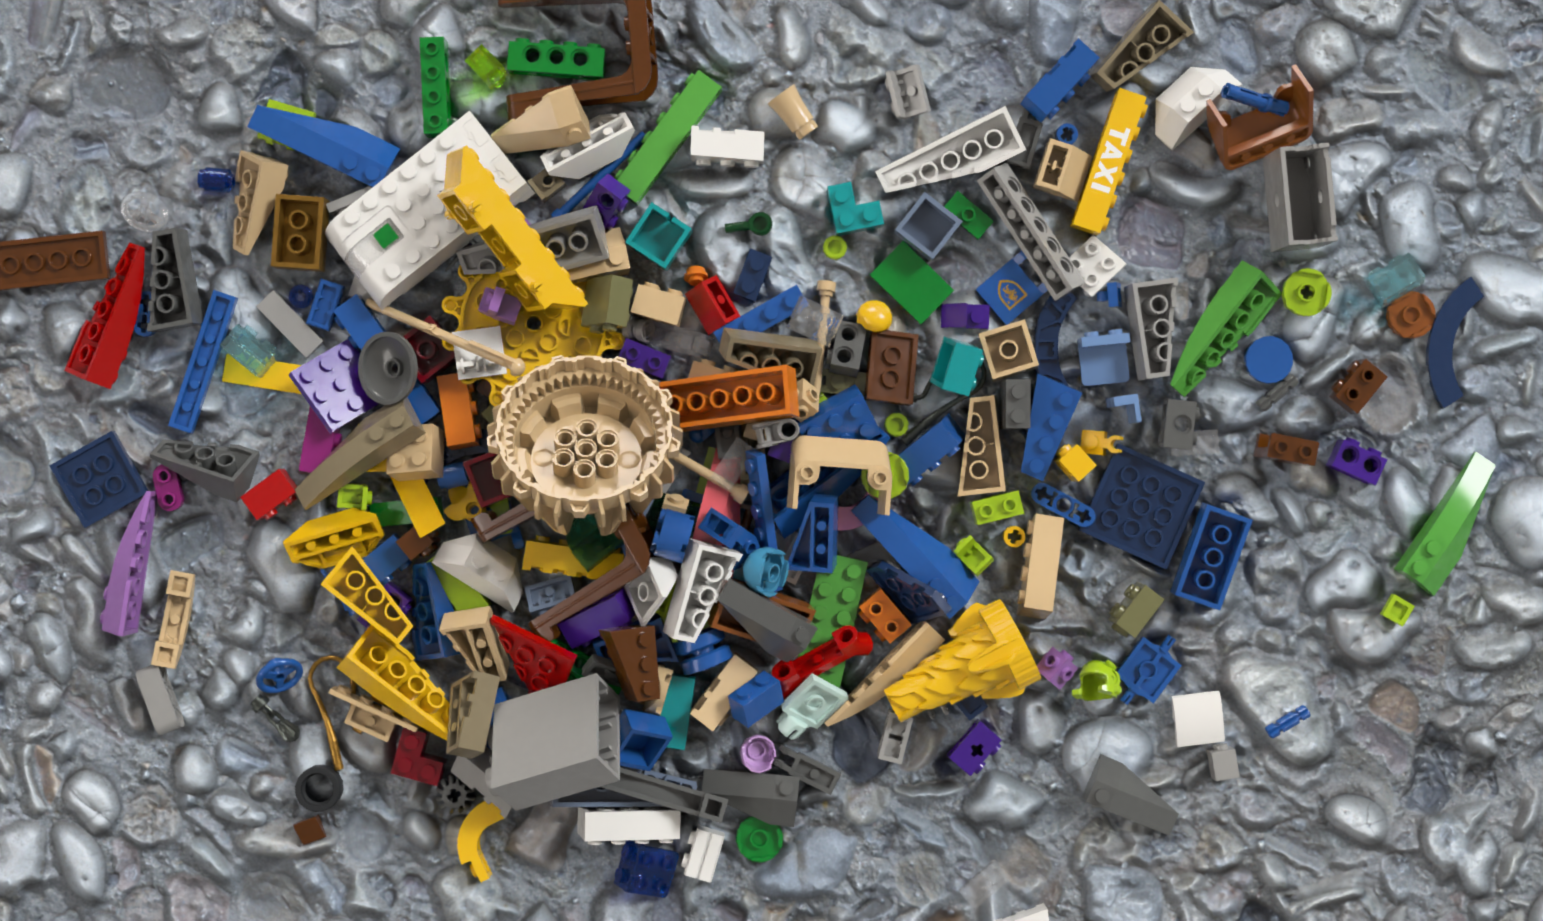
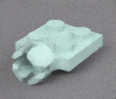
[776,673,849,740]

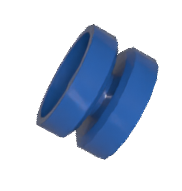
[673,627,733,675]

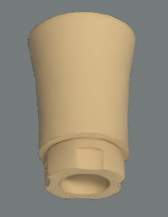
[768,84,818,140]

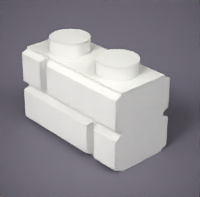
[681,825,725,883]

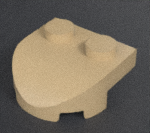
[639,663,673,716]

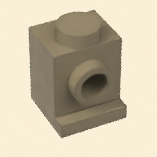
[527,168,567,203]

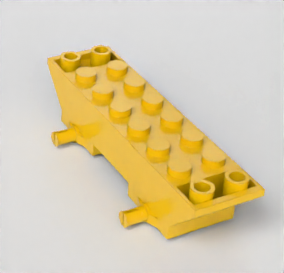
[437,145,588,312]

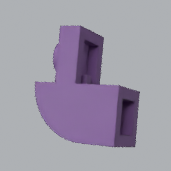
[478,286,521,326]

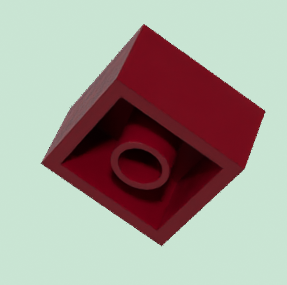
[403,316,456,384]

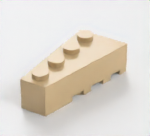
[1017,513,1064,620]

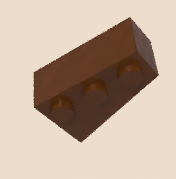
[598,624,660,702]

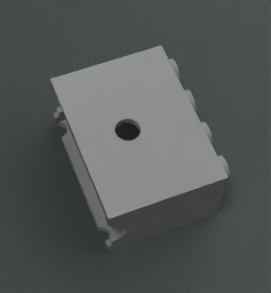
[1263,143,1338,252]

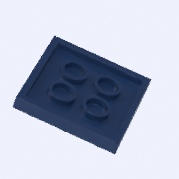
[49,431,148,528]

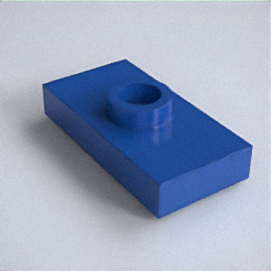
[306,278,345,332]

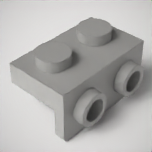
[885,64,931,119]

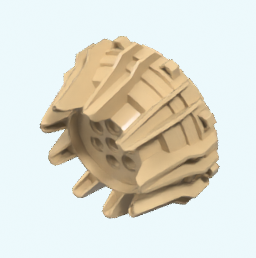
[487,355,683,536]

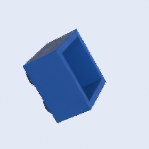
[620,709,673,771]

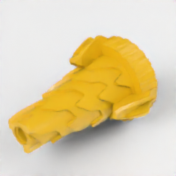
[884,599,1042,723]

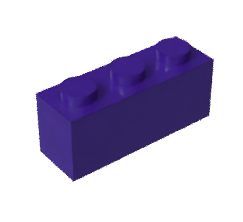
[557,588,636,649]

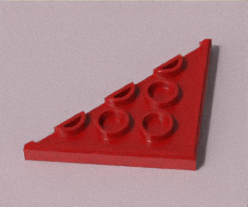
[490,615,578,694]

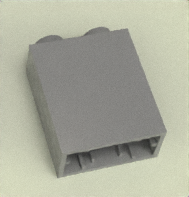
[485,673,620,811]

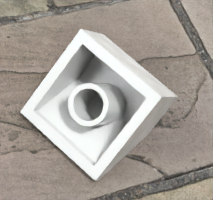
[624,557,678,626]

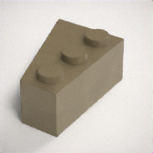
[446,671,500,759]

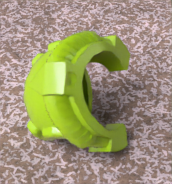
[1072,660,1122,701]

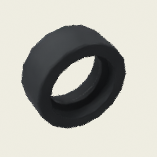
[295,765,344,812]

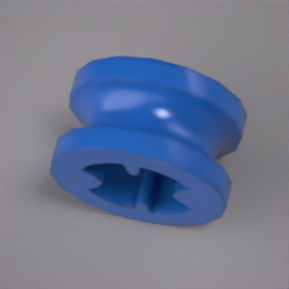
[1055,123,1078,145]

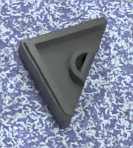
[847,541,902,571]

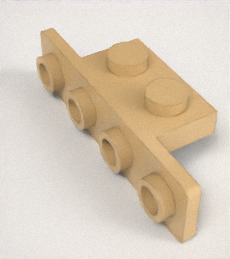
[328,685,421,742]

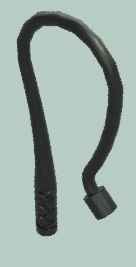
[901,362,987,446]

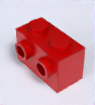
[685,275,740,335]
[240,469,298,521]

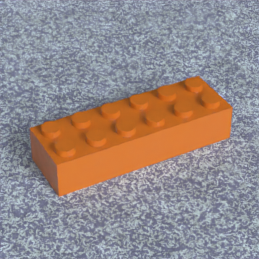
[659,365,800,432]

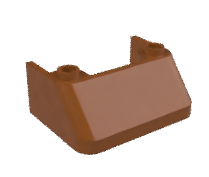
[1206,64,1314,170]

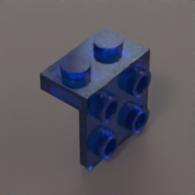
[614,840,679,898]

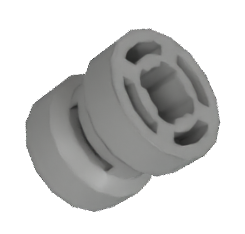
[622,315,655,343]

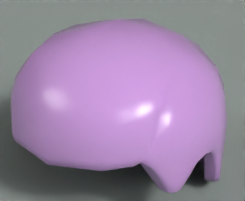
[740,734,776,773]

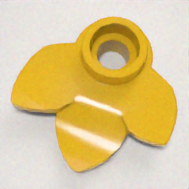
[443,482,487,521]

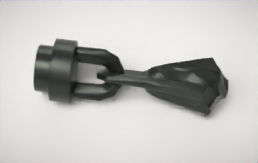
[250,694,300,742]

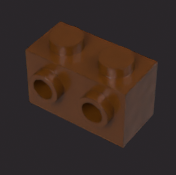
[1329,359,1388,414]
[396,527,441,560]

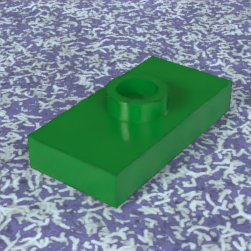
[944,191,994,240]

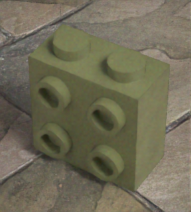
[581,274,633,334]
[1108,582,1165,638]

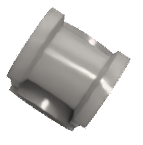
[751,419,800,449]

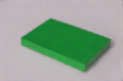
[869,241,954,325]

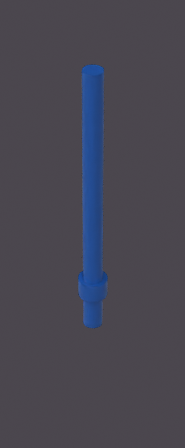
[549,131,645,219]

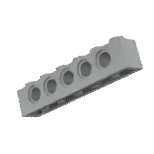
[977,163,1085,301]

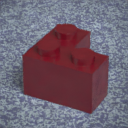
[390,727,448,786]

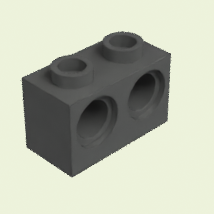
[826,320,867,378]

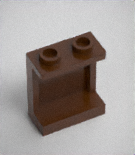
[1253,433,1319,466]

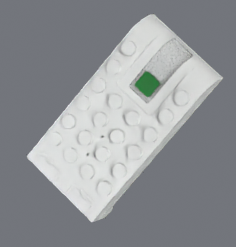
[325,111,535,310]

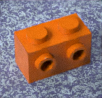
[858,587,912,644]

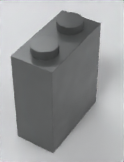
[999,379,1031,429]

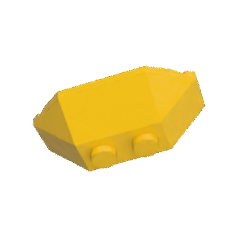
[283,508,384,569]

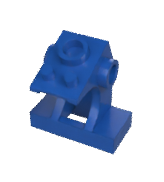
[698,507,760,570]

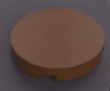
[1386,291,1436,339]

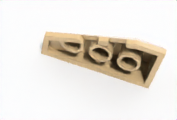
[233,150,288,255]

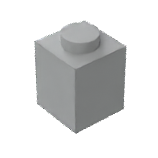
[1206,743,1240,781]

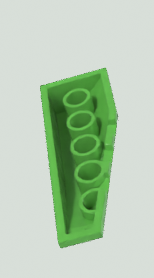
[1170,260,1282,397]
[1394,452,1496,596]

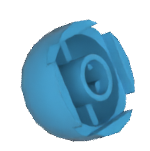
[743,547,789,597]

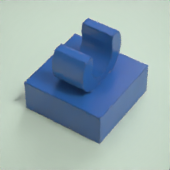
[1096,282,1123,308]

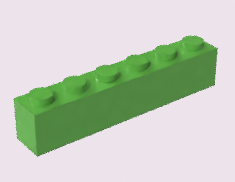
[614,70,722,206]

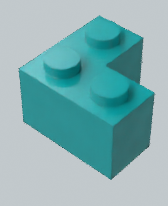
[827,182,884,236]

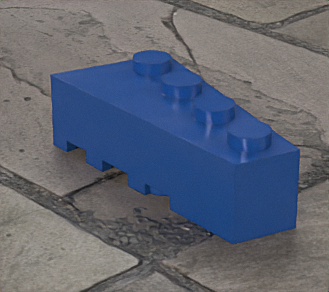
[1021,373,1082,481]

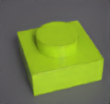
[1380,594,1415,627]

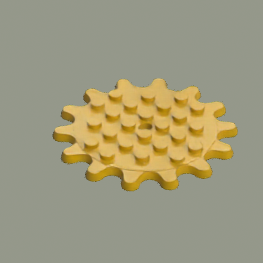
[442,265,625,407]

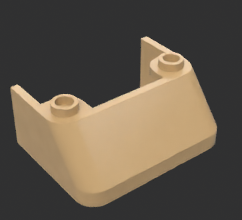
[787,436,892,515]

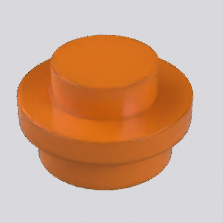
[684,266,708,286]

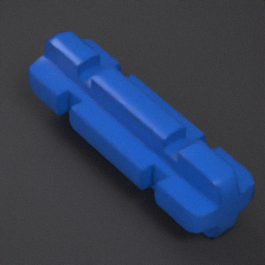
[1265,705,1311,738]

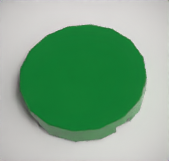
[736,816,783,863]

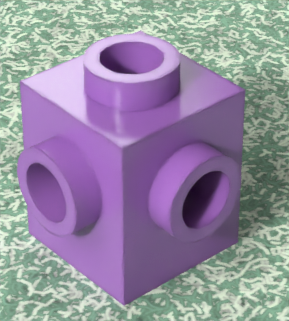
[1036,646,1078,690]

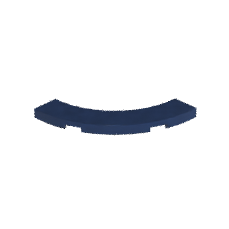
[1426,277,1484,409]
[1033,292,1080,400]

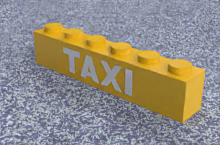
[1070,88,1148,236]

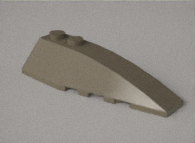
[295,397,426,510]

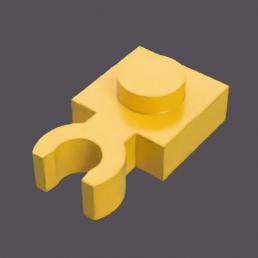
[1080,430,1123,456]

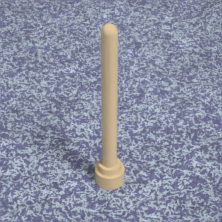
[814,280,836,393]
[671,453,749,504]

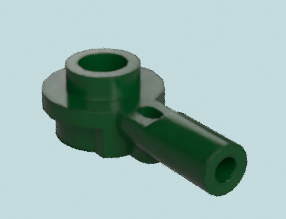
[725,212,773,236]

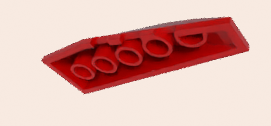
[64,242,145,389]

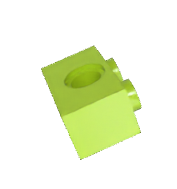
[969,490,1024,525]

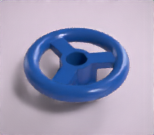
[256,658,303,693]

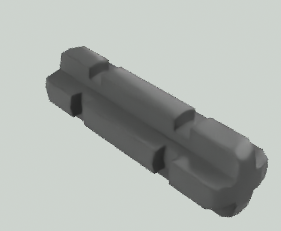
[1256,374,1299,411]

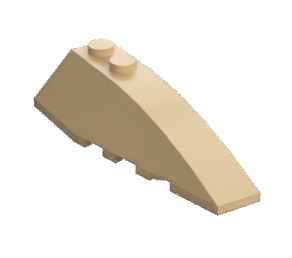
[824,621,945,727]

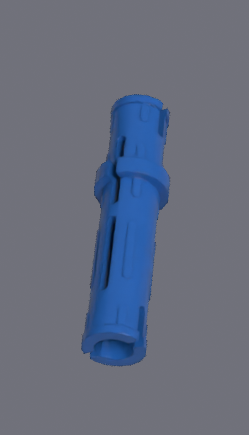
[1221,83,1290,116]

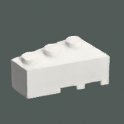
[691,126,764,168]

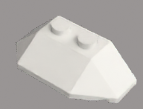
[1155,67,1243,151]
[540,112,635,179]
[432,533,523,613]

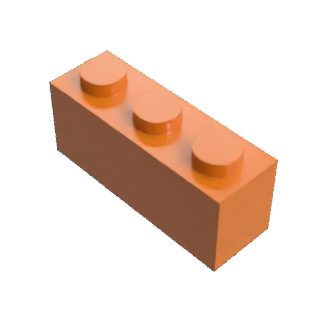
[437,373,482,450]

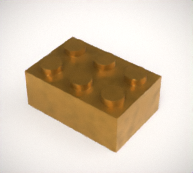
[271,194,330,272]

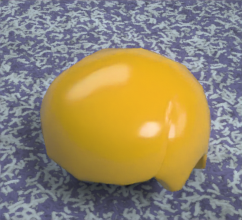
[855,300,892,332]

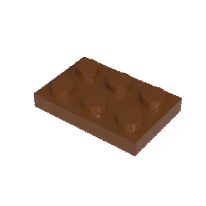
[864,330,919,406]

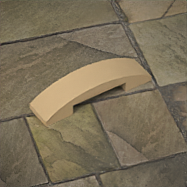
[151,570,195,669]

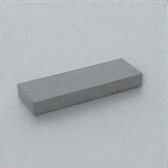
[256,290,325,358]

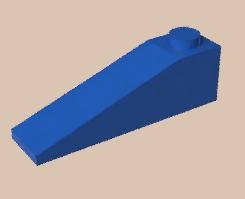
[412,562,461,661]

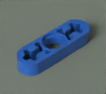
[1031,483,1096,528]

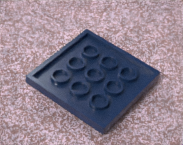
[1078,443,1205,569]

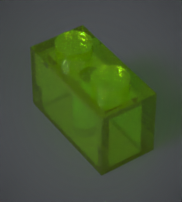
[464,44,508,90]

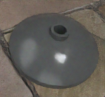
[358,332,418,405]

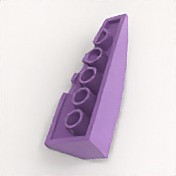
[100,491,157,636]

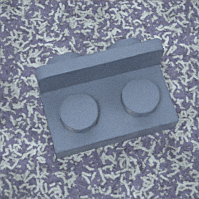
[524,575,576,619]

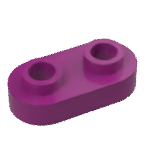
[153,464,184,511]

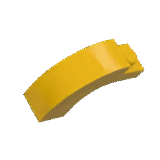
[457,800,504,883]

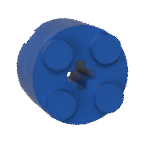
[649,508,695,563]

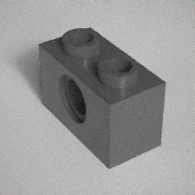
[1159,399,1200,450]

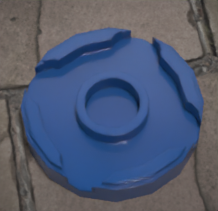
[1244,336,1293,384]

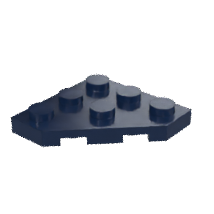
[866,561,952,624]

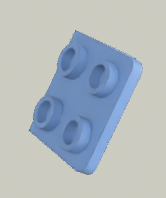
[1077,329,1130,386]

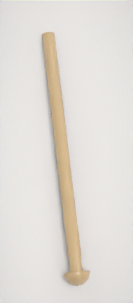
[365,298,525,376]

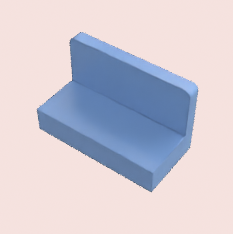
[1106,393,1142,424]

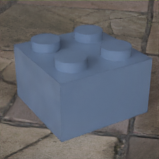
[893,192,963,262]

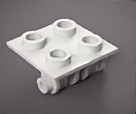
[1069,235,1127,297]
[452,326,507,380]

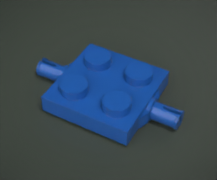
[1116,635,1182,705]

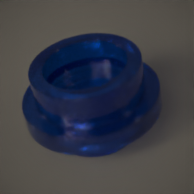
[289,284,313,309]

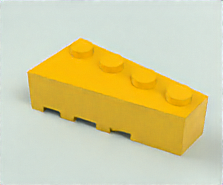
[522,535,625,580]
[321,546,413,645]

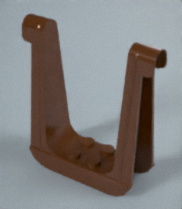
[498,0,658,121]
[470,465,657,641]

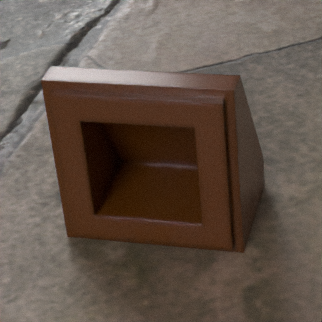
[293,814,327,845]

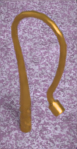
[308,655,363,771]

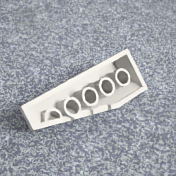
[875,105,1026,193]

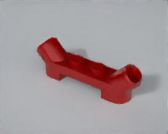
[771,626,873,699]

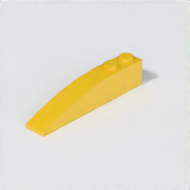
[336,624,450,741]

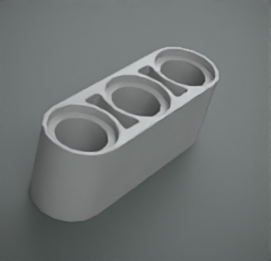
[136,665,184,735]

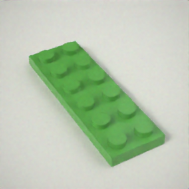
[796,555,868,688]

